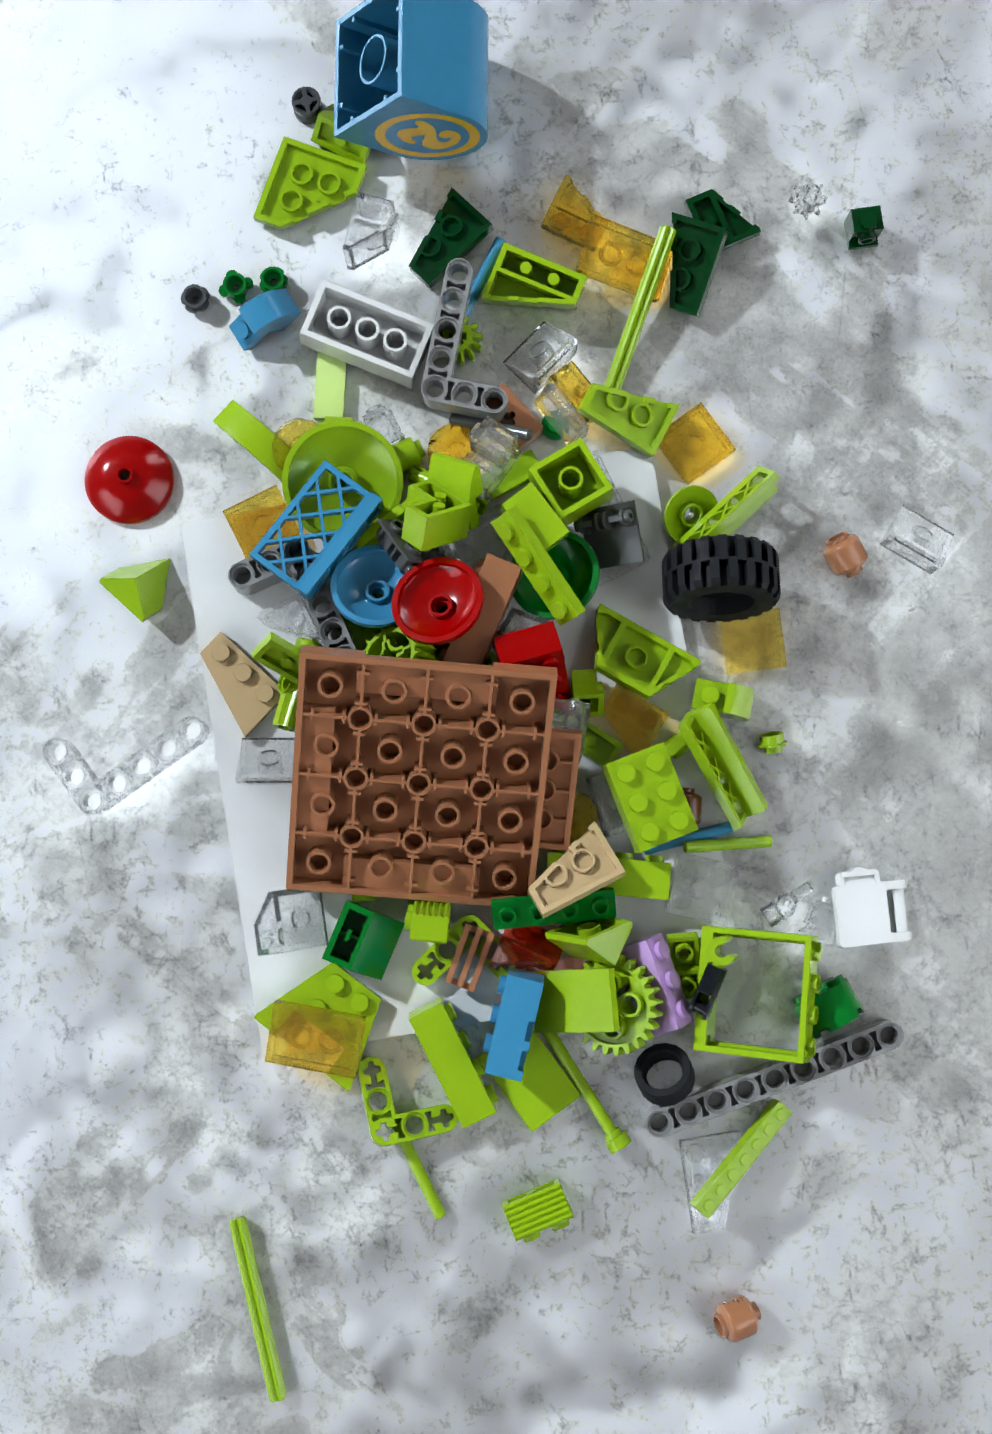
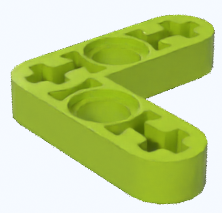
[412,914,525,985]
[357,1057,458,1147]

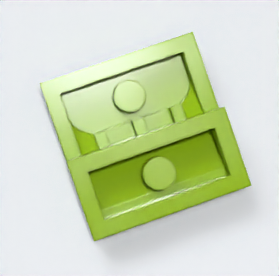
[427,452,484,530]

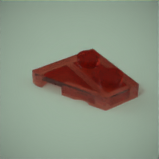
[489,926,563,970]

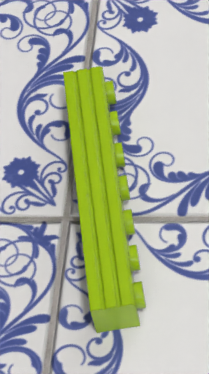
[689,1099,793,1219]

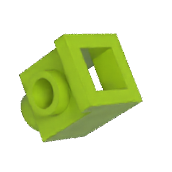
[571,669,604,717]

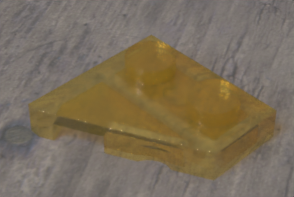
[541,175,607,253]
[604,683,669,755]

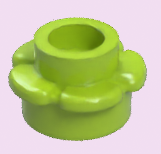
[758,731,788,754]

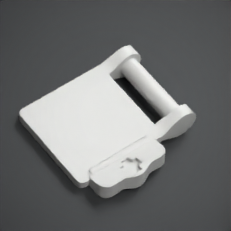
[832,867,913,948]

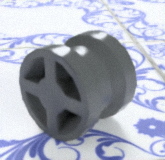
[292,87,323,124]

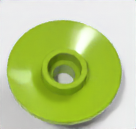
[664,485,718,541]

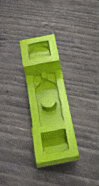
[213,400,290,483]

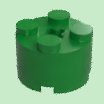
[791,974,865,1039]

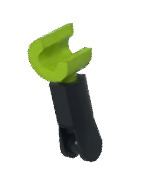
[688,935,740,1020]

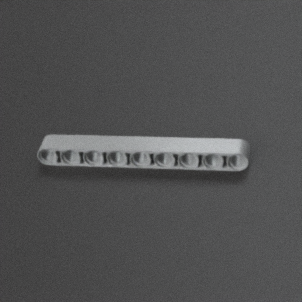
[643,1019,904,1138]

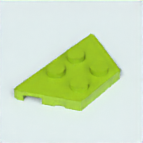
[594,603,701,700]

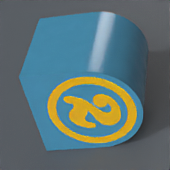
[334,0,489,160]

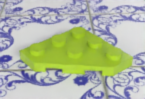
[253,136,368,231]

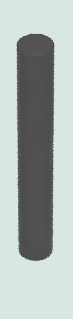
[449,413,533,441]

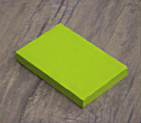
[530,967,620,1033]
[478,1029,581,1132]

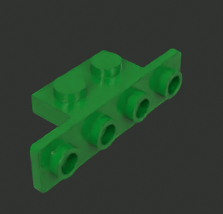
[491,888,616,930]

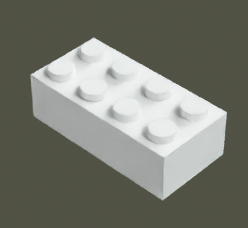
[300,279,434,389]

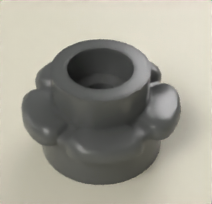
[181,284,210,313]

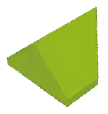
[99,558,170,622]

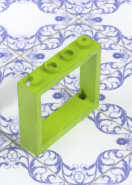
[693,925,823,1064]

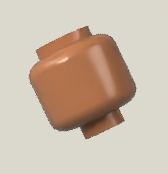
[823,531,868,578]
[713,1295,761,1342]

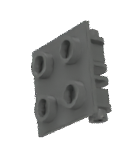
[573,500,645,569]
[376,518,447,575]

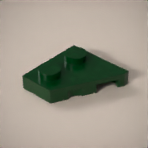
[684,189,761,251]

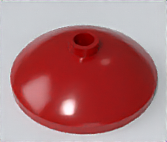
[84,436,174,525]
[391,557,484,645]

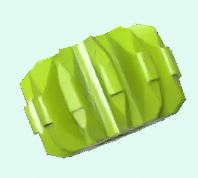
[439,315,483,367]

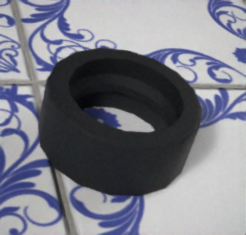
[634,1043,695,1106]

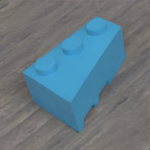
[482,966,545,1082]

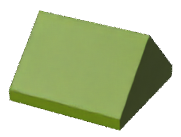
[545,918,633,966]

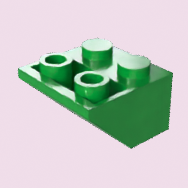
[322,900,405,980]

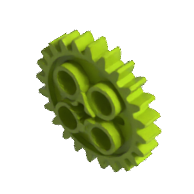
[575,954,663,1056]

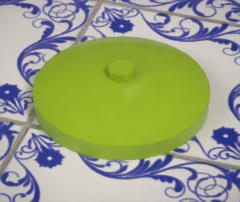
[282,420,403,540]

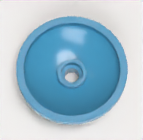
[330,544,403,628]

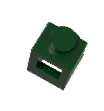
[844,205,884,250]

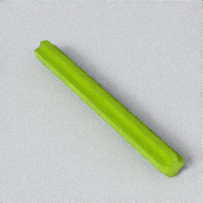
[604,225,676,390]
[229,1216,286,1403]

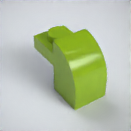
[691,678,755,722]

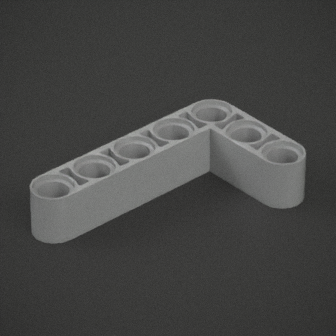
[421,258,508,421]
[228,540,357,650]

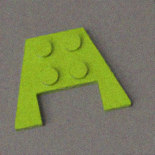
[254,963,382,1091]

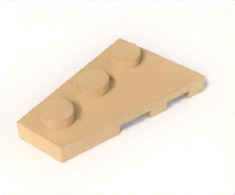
[200,632,281,738]
[528,821,625,919]

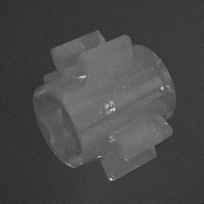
[789,179,828,220]

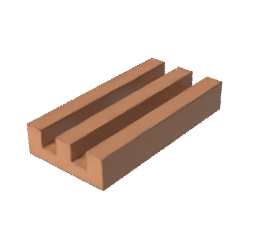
[445,923,495,993]

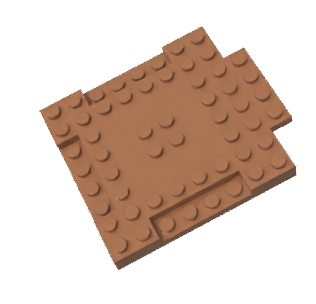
[286,645,582,906]

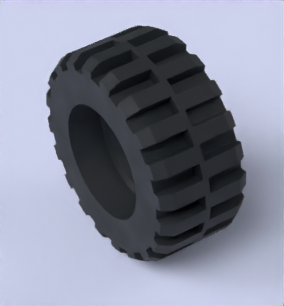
[662,534,781,623]

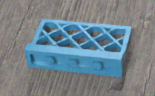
[249,460,384,602]

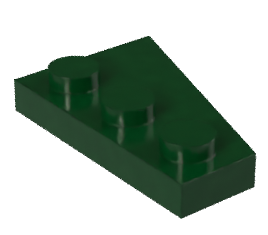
[408,187,494,289]
[670,212,729,318]

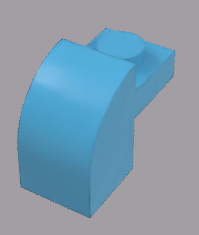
[229,288,301,351]

